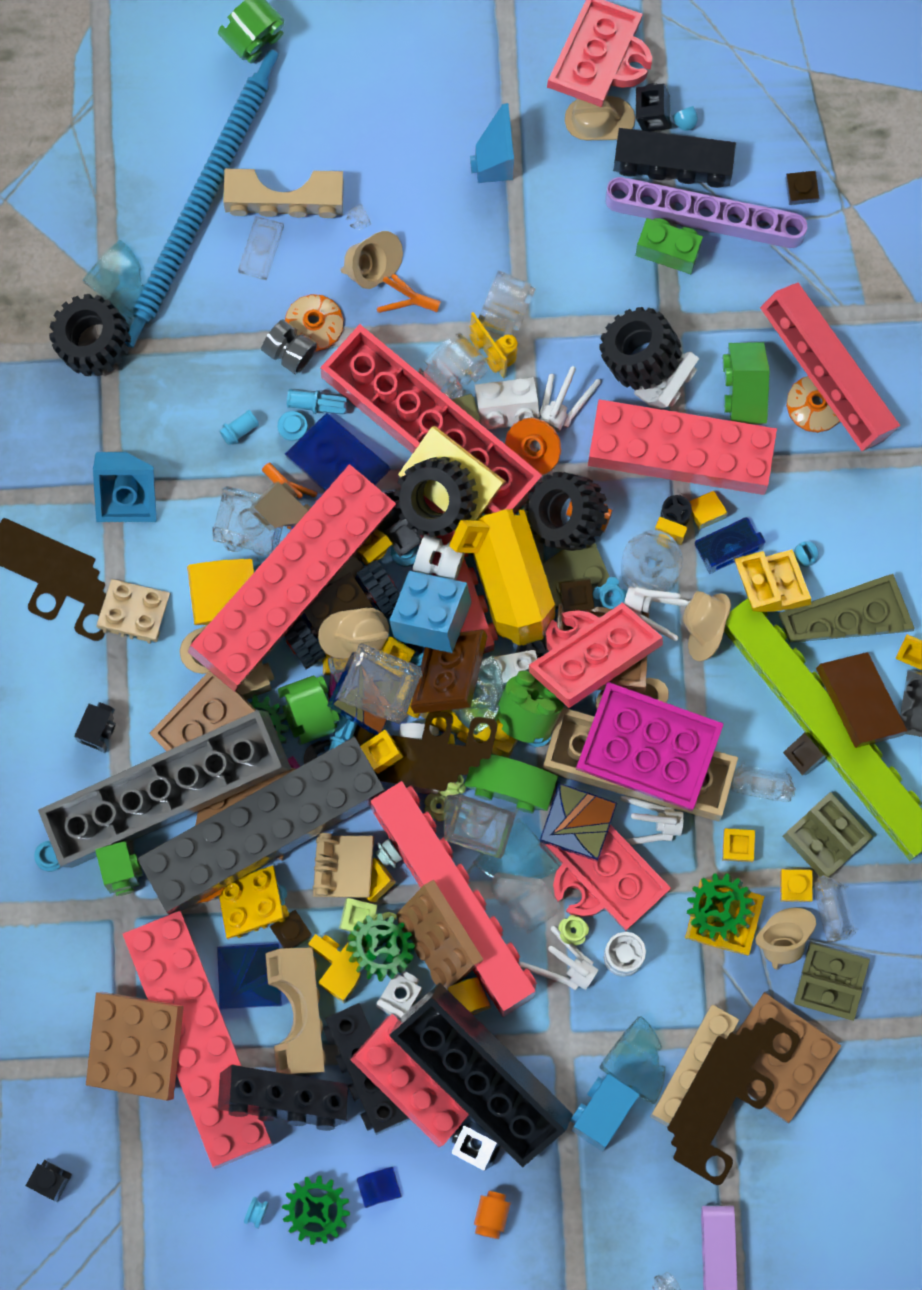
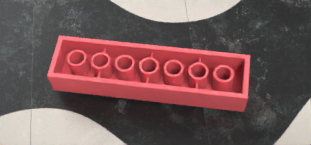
[320,324,542,515]
[188,464,396,692]
[370,781,537,1017]
[122,911,273,1169]

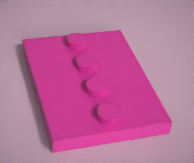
[576,682,724,812]

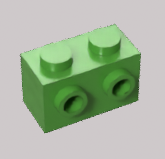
[635,218,703,275]
[95,841,143,896]

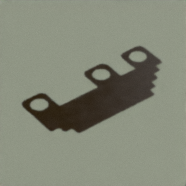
[0,518,106,641]
[353,701,498,791]
[667,1017,800,1185]

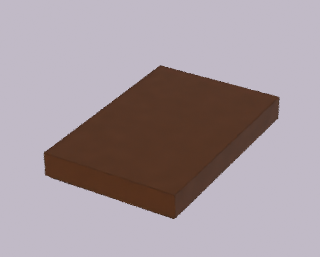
[410,629,488,714]
[816,652,907,748]

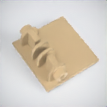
[96,579,170,644]
[313,833,374,898]

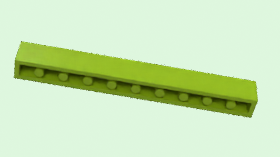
[724,598,922,861]

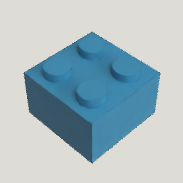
[389,571,472,653]
[570,1074,640,1152]

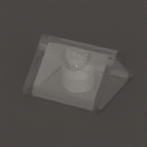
[444,794,516,859]

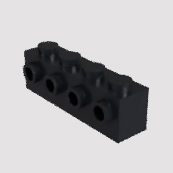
[613,128,736,188]
[323,1003,410,1135]
[218,1065,348,1131]

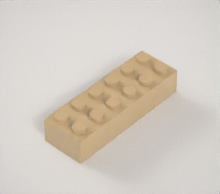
[543,708,738,822]

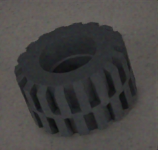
[49,294,131,377]
[599,307,682,390]
[394,457,478,537]
[525,472,608,551]

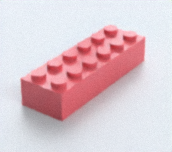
[588,399,777,495]

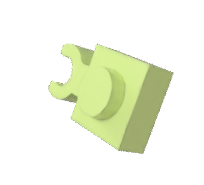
[339,898,397,932]

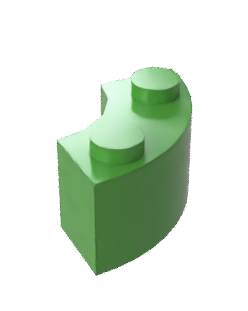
[464,754,558,814]

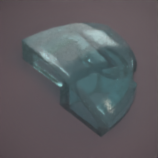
[83,240,144,320]
[452,656,503,735]
[473,817,560,882]
[599,1016,665,1104]

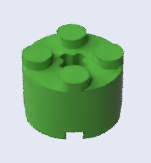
[218,0,284,64]
[494,671,564,743]
[278,675,340,745]

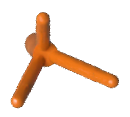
[376,274,441,313]
[262,462,318,529]

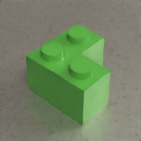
[722,342,770,424]

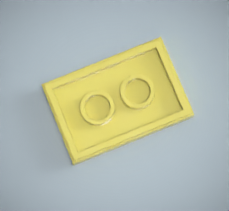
[398,426,506,521]

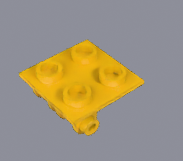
[469,312,518,379]
[219,865,289,939]

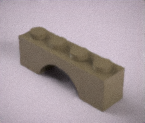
[248,481,365,587]

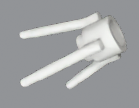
[539,366,601,432]
[624,586,690,641]
[620,795,683,845]
[518,926,599,990]

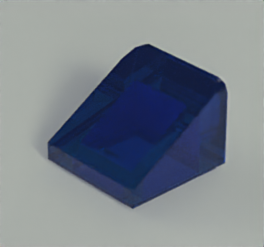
[357,1167,402,1208]

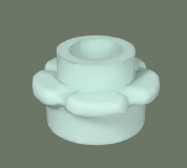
[375,839,402,868]

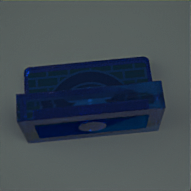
[694,517,766,574]

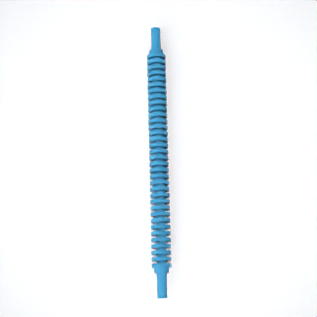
[125,49,279,348]

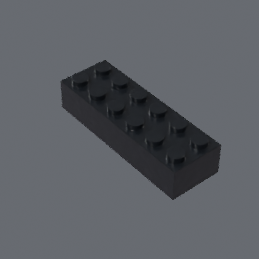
[389,983,573,1168]

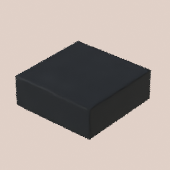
[383,519,424,557]

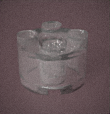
[478,270,536,337]
[418,333,488,399]
[621,530,683,592]

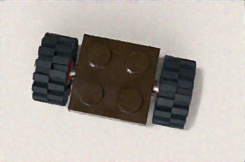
[284,560,400,669]

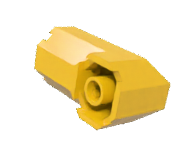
[473,509,555,646]

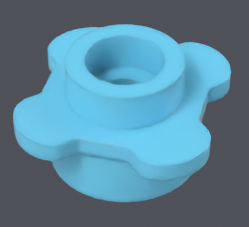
[592,577,627,609]

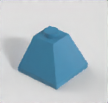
[470,103,514,183]
[93,452,157,522]

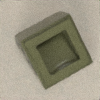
[451,394,481,424]

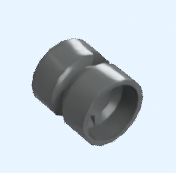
[261,319,318,375]

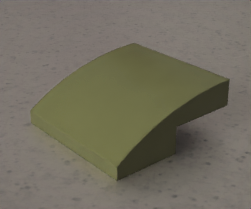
[782,792,873,881]
[794,941,870,1021]

